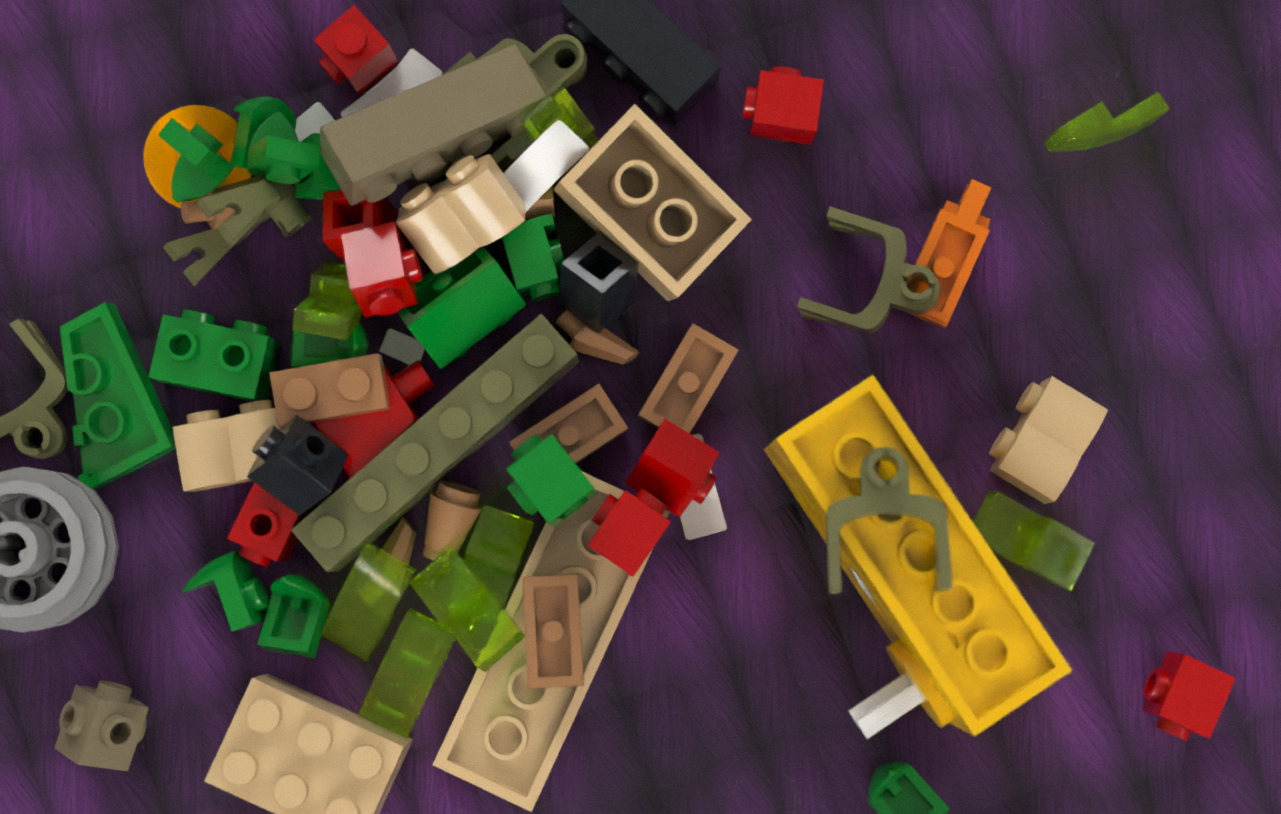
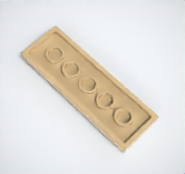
[433,471,670,812]

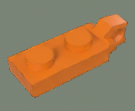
[904,179,991,329]

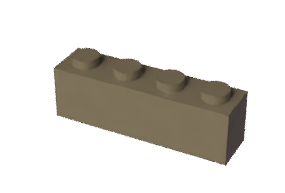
[320,44,547,206]

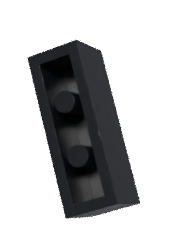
[561,0,721,125]

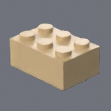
[553,104,752,301]
[204,673,413,814]

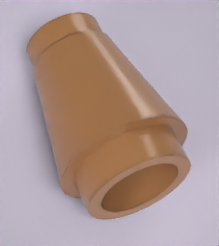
[422,480,482,564]

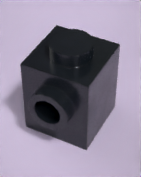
[559,233,638,333]
[247,415,349,515]

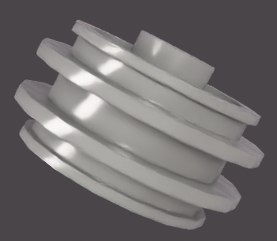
[0,467,119,633]

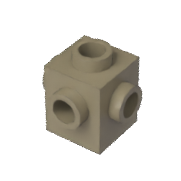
[54,680,149,771]

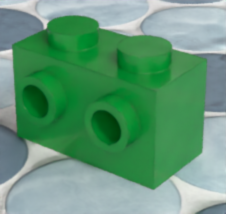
[397,246,527,369]
[148,309,281,402]
[506,434,598,527]

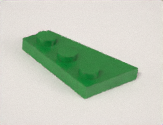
[60,302,176,491]

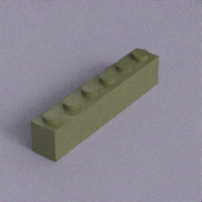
[291,314,579,572]

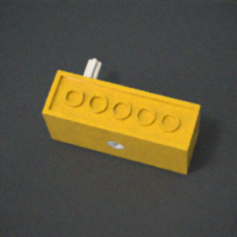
[764,375,1072,739]

